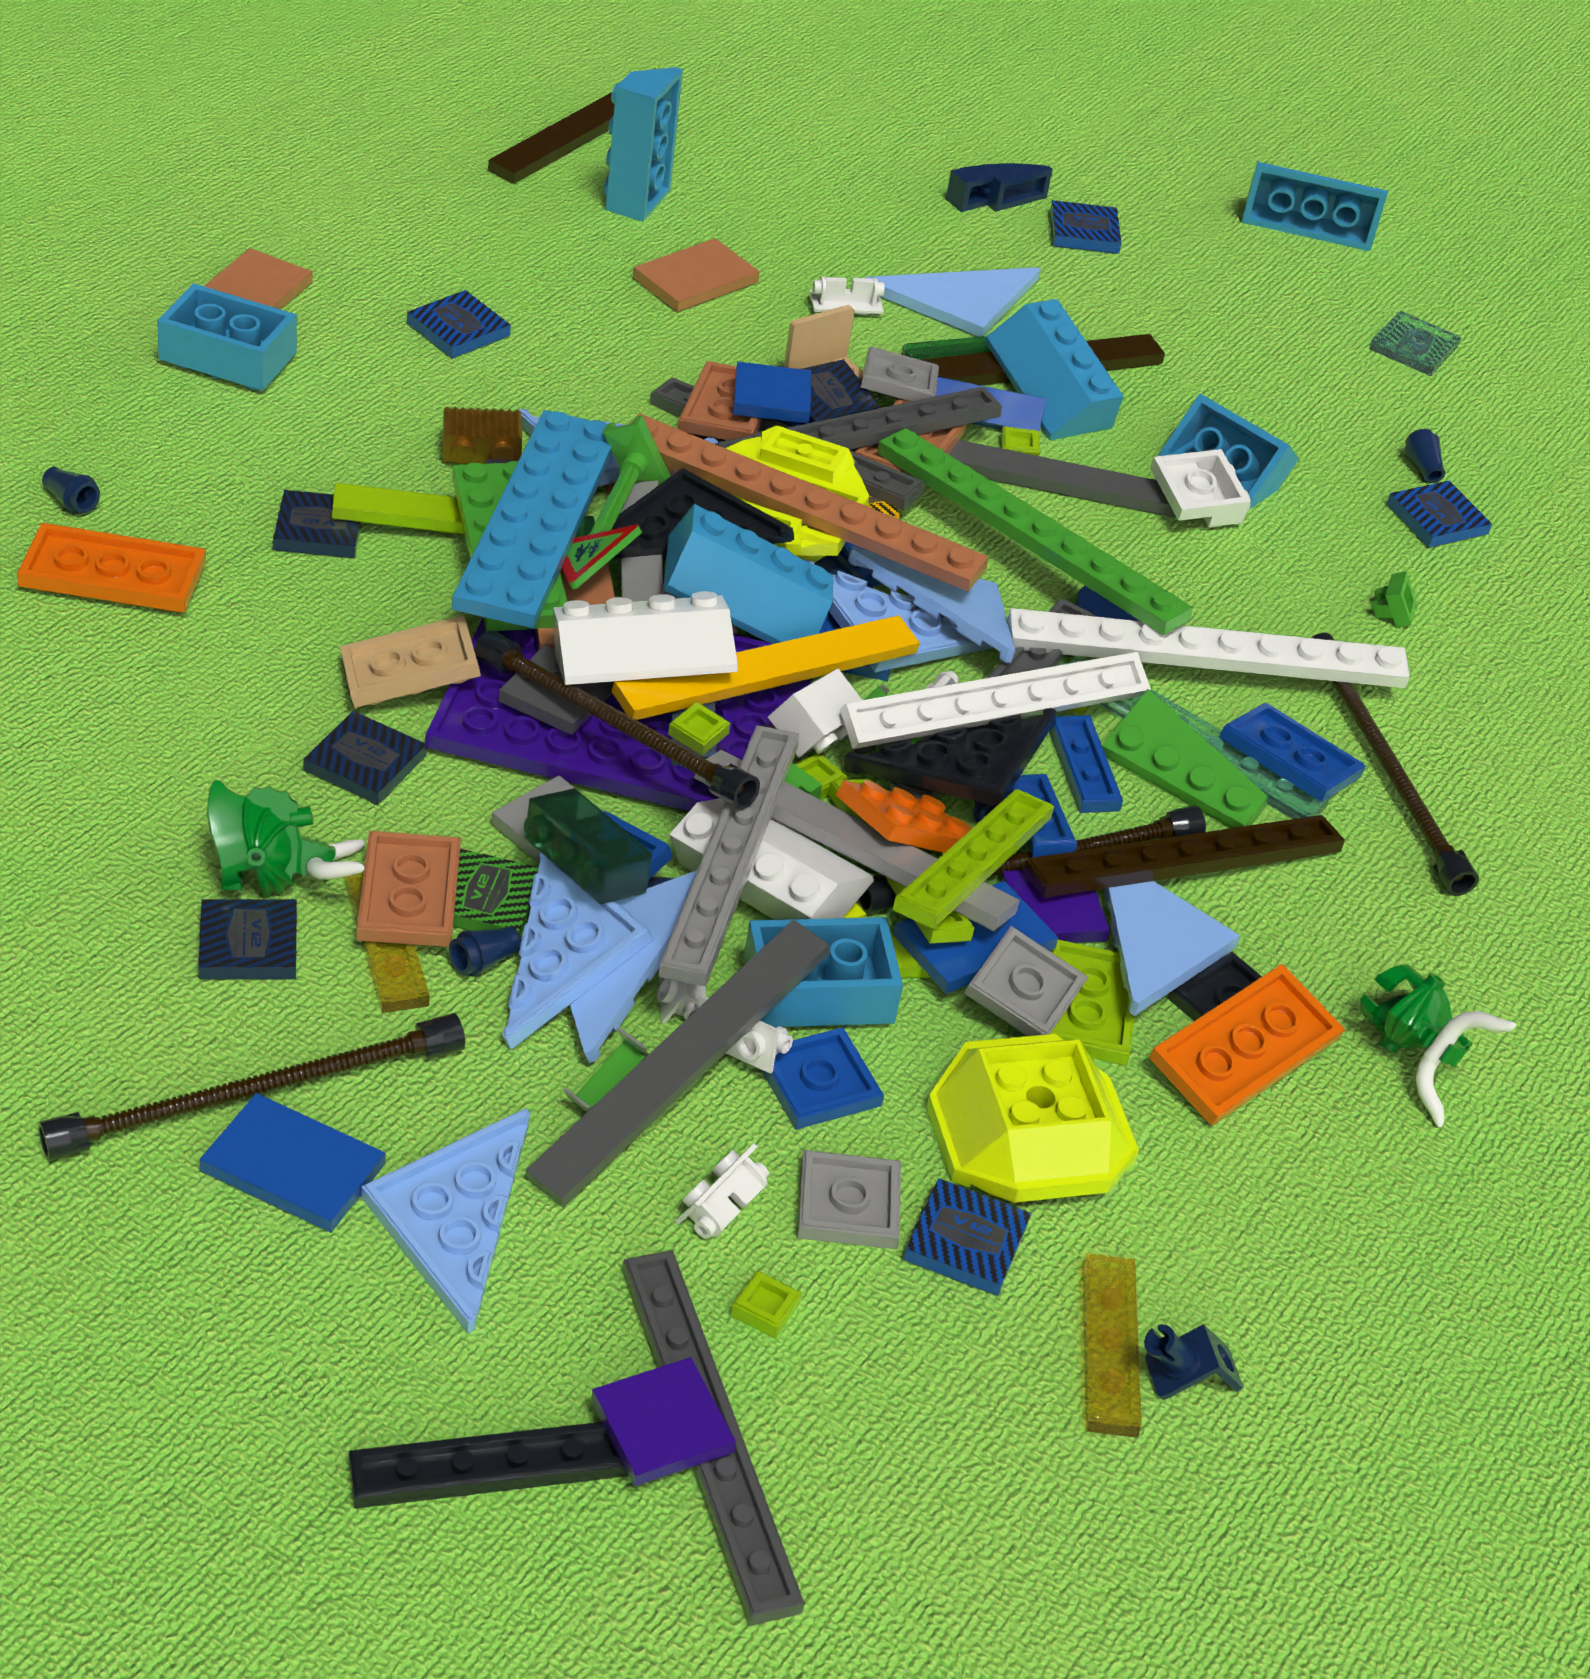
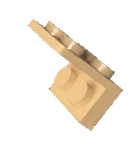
[784,305,863,381]

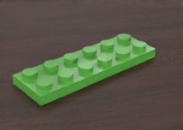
[452,461,568,631]

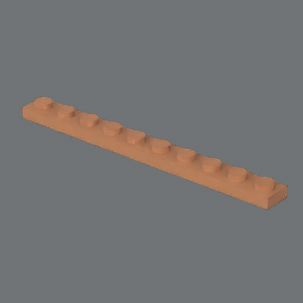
[630,413,988,592]

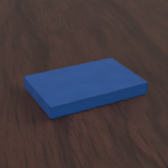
[1219,703,1366,803]
[893,881,1058,994]
[199,1093,386,1233]

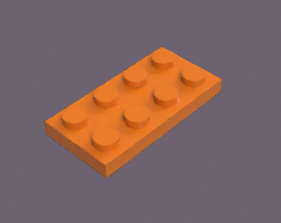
[17,523,206,613]
[1149,964,1345,1126]

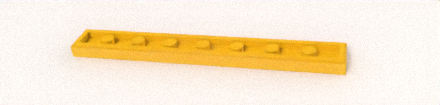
[611,615,920,720]

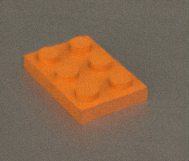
[836,780,972,853]

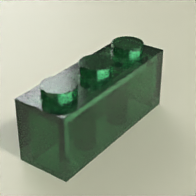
[524,788,652,905]

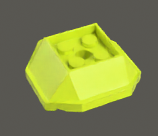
[726,425,869,562]
[926,1034,1139,1203]

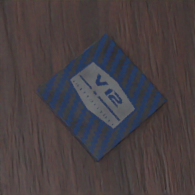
[802,359,880,424]
[273,490,362,558]
[303,711,427,805]
[199,899,297,979]

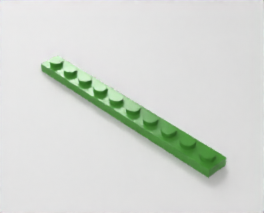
[878,428,1193,635]

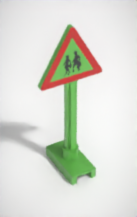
[562,416,671,590]

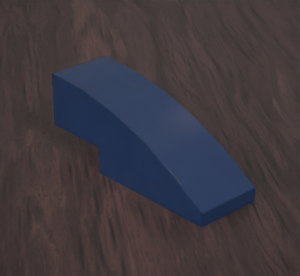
[946,163,1053,212]

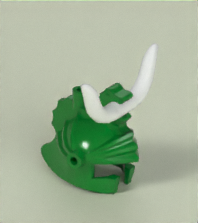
[206,780,365,898]
[1360,964,1516,1128]

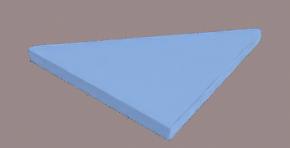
[866,267,1041,338]
[848,546,1015,663]
[805,560,993,672]
[502,844,653,1049]
[570,870,698,1063]
[1103,881,1240,1016]
[361,1108,530,1334]

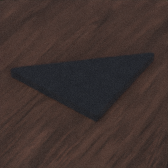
[611,468,795,559]
[844,708,1056,806]

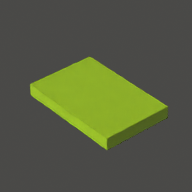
[1050,940,1134,1066]

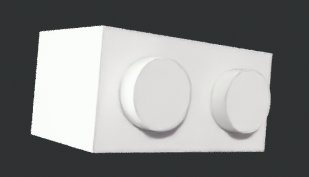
[768,669,862,757]

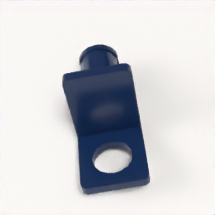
[1144,1324,1244,1400]

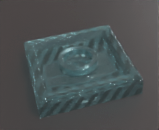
[1369,311,1461,376]

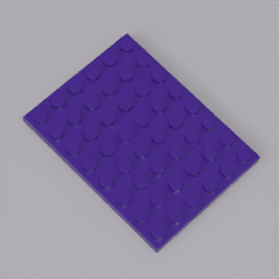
[425,618,814,811]

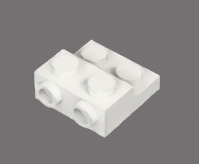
[1150,449,1251,527]

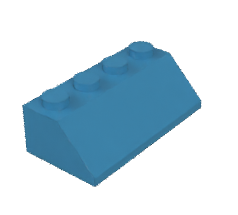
[603,67,683,222]
[1242,162,1388,251]
[985,299,1124,441]
[663,504,834,644]

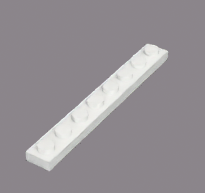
[840,652,1151,749]

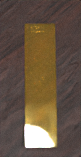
[344,866,430,1013]
[1082,1253,1142,1438]

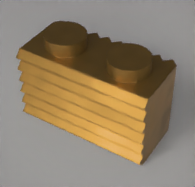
[443,406,522,464]

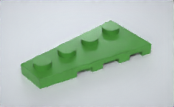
[1102,689,1268,828]

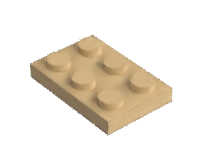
[340,615,481,708]

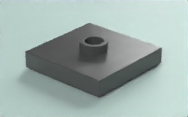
[498,645,614,735]

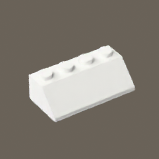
[553,591,738,685]
[669,798,874,920]

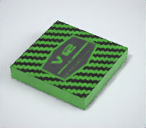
[453,848,539,937]

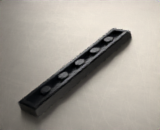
[348,1422,629,1509]

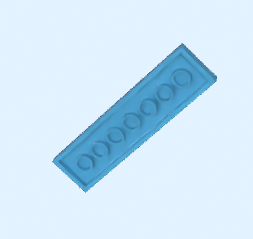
[452,410,617,629]

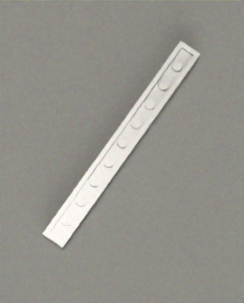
[1008,608,1410,688]

